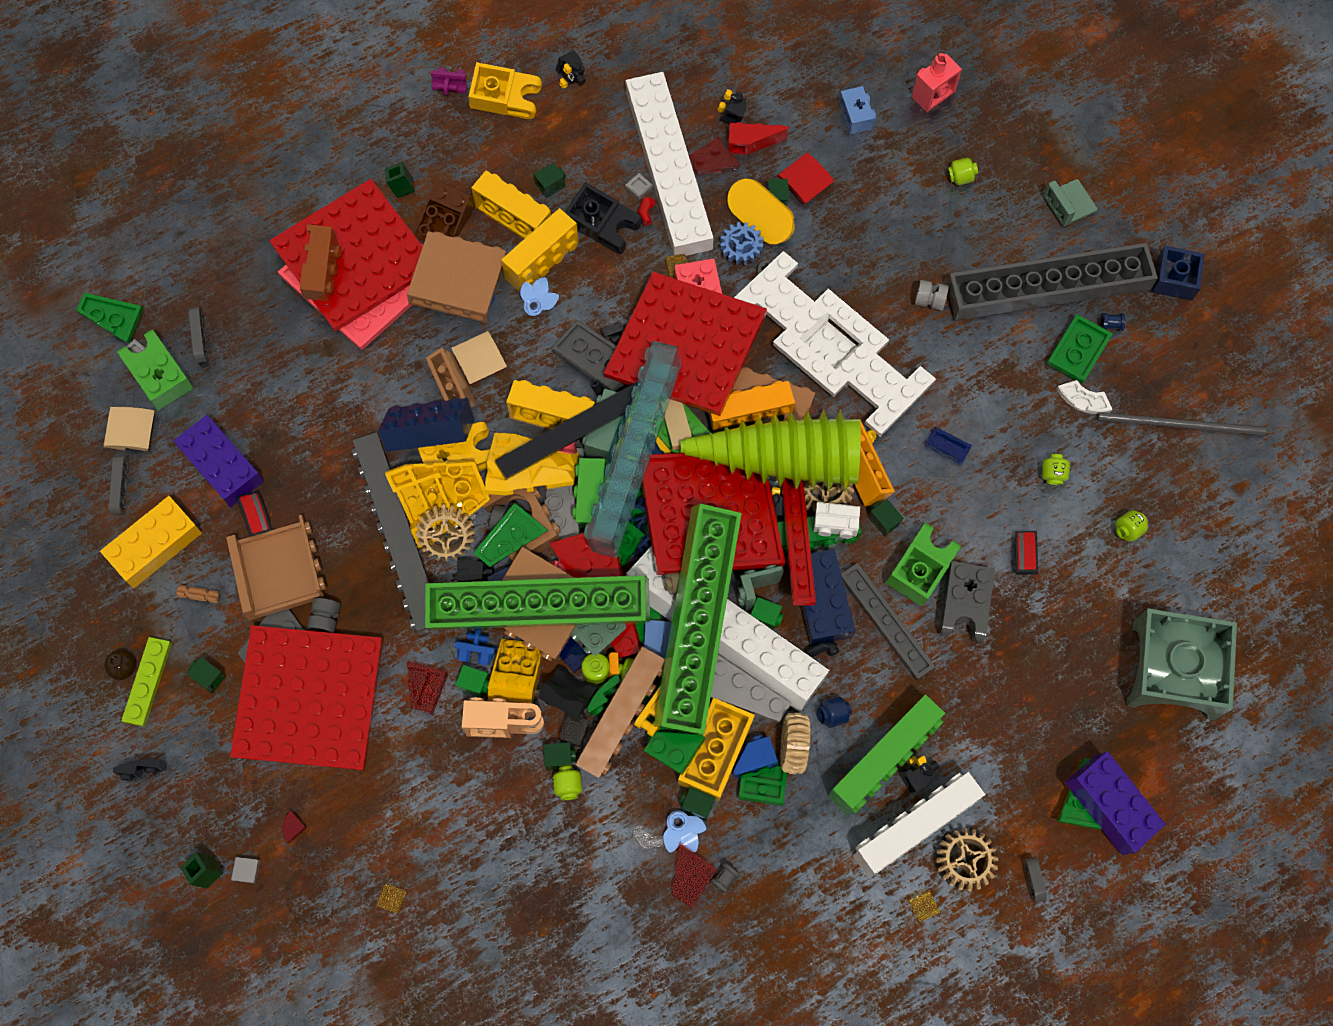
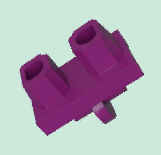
[431,67,467,96]

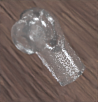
[632,825,664,849]

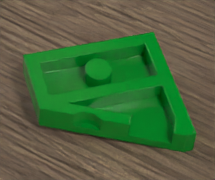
[644,732,706,775]

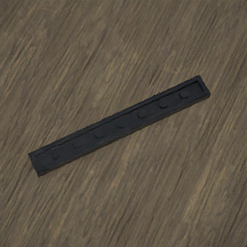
[494,381,651,480]

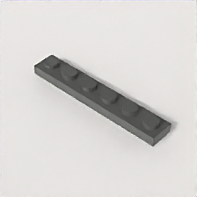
[841,563,935,680]

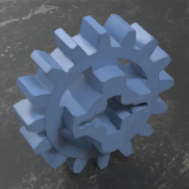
[720,222,763,265]

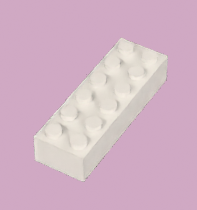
[853,772,986,879]

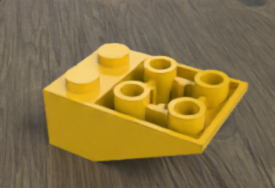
[488,638,542,711]

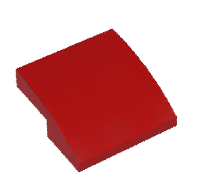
[777,152,834,205]

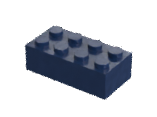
[378,398,474,452]
[801,549,855,646]

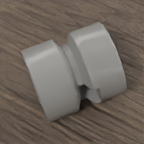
[915,279,949,311]

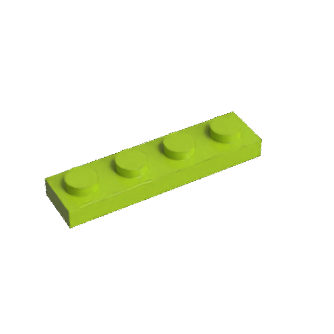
[121,637,172,727]

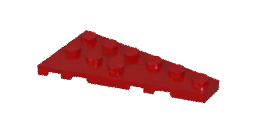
[550,525,641,658]

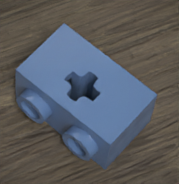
[839,86,876,134]

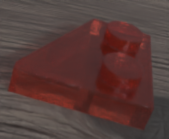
[689,137,740,175]
[407,661,448,715]
[672,844,717,909]

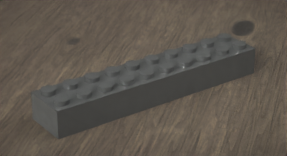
[946,243,1158,320]

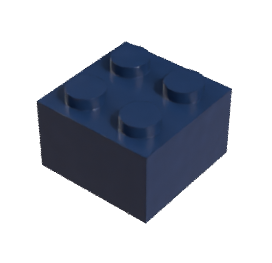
[1152,246,1205,300]

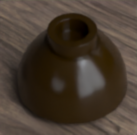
[104,650,136,680]

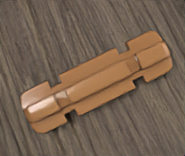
[176,585,220,603]

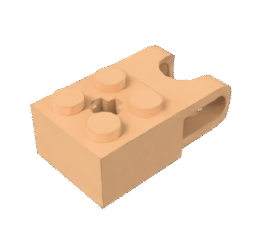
[462,698,544,738]

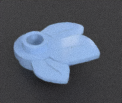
[520,277,559,316]
[663,811,706,853]

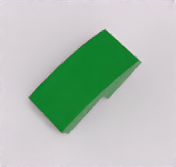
[615,521,645,568]
[587,674,622,717]

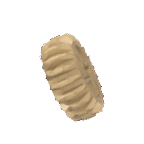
[803,481,854,514]
[416,504,475,562]
[780,713,811,774]
[936,828,998,892]

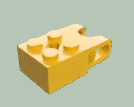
[469,62,542,119]
[418,422,490,471]

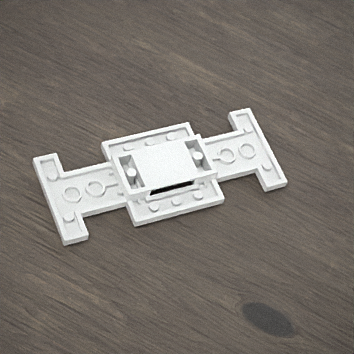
[734,251,936,437]

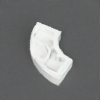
[1057,380,1113,414]

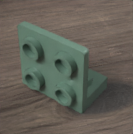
[1043,179,1097,227]

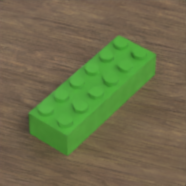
[828,694,945,816]

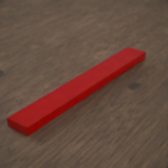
[781,478,816,606]

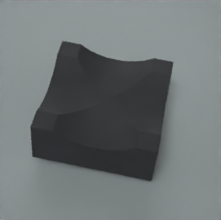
[538,666,598,718]

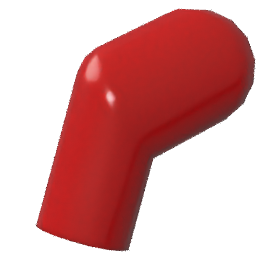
[638,196,656,226]

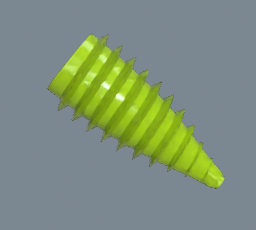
[681,409,861,493]

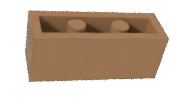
[426,347,477,408]

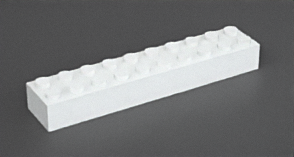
[626,72,713,258]
[626,546,829,712]

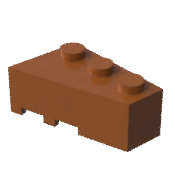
[300,224,341,301]

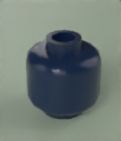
[817,696,852,728]

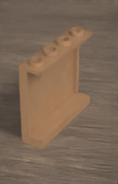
[407,231,507,323]
[226,515,326,621]
[502,547,577,661]

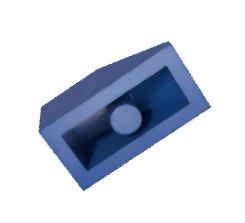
[733,735,778,779]

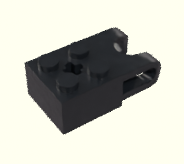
[565,182,643,254]

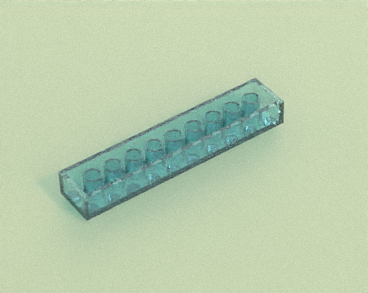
[584,341,682,558]

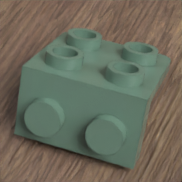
[737,565,784,612]
[571,624,626,656]

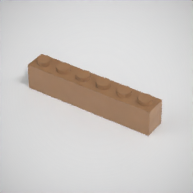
[575,646,665,778]

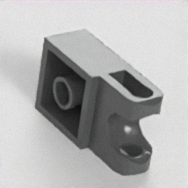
[939,561,995,643]

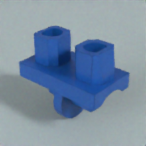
[454,629,498,666]

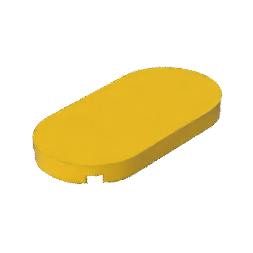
[728,179,795,244]

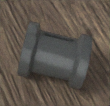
[710,863,740,894]

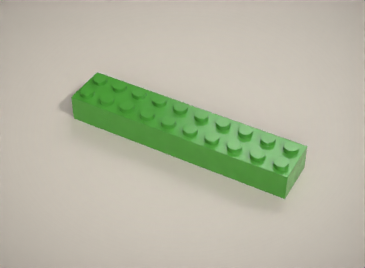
[654,504,742,734]
[425,575,650,630]

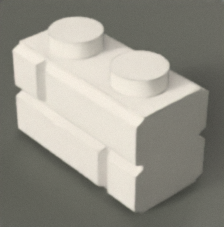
[813,502,860,539]

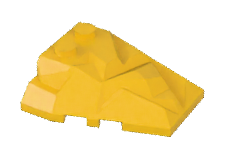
[485,433,580,495]
[385,460,491,548]

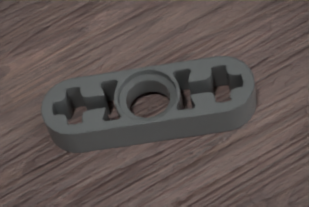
[189,307,208,363]
[109,456,129,515]

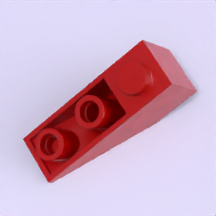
[728,122,788,155]

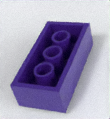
[173,415,264,508]
[1065,751,1166,855]

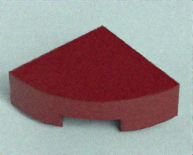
[282,811,306,843]

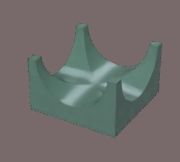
[1127,608,1237,720]

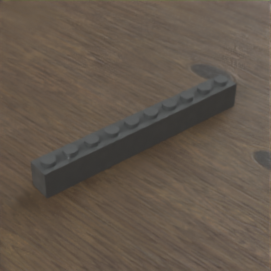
[352,432,437,636]

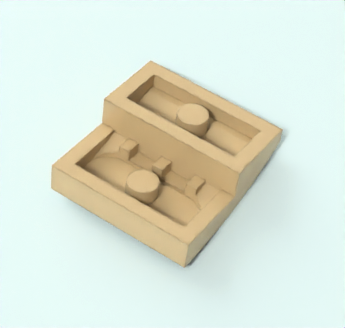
[451,331,507,385]
[103,407,154,451]

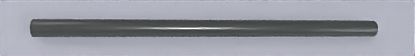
[1097,412,1266,435]

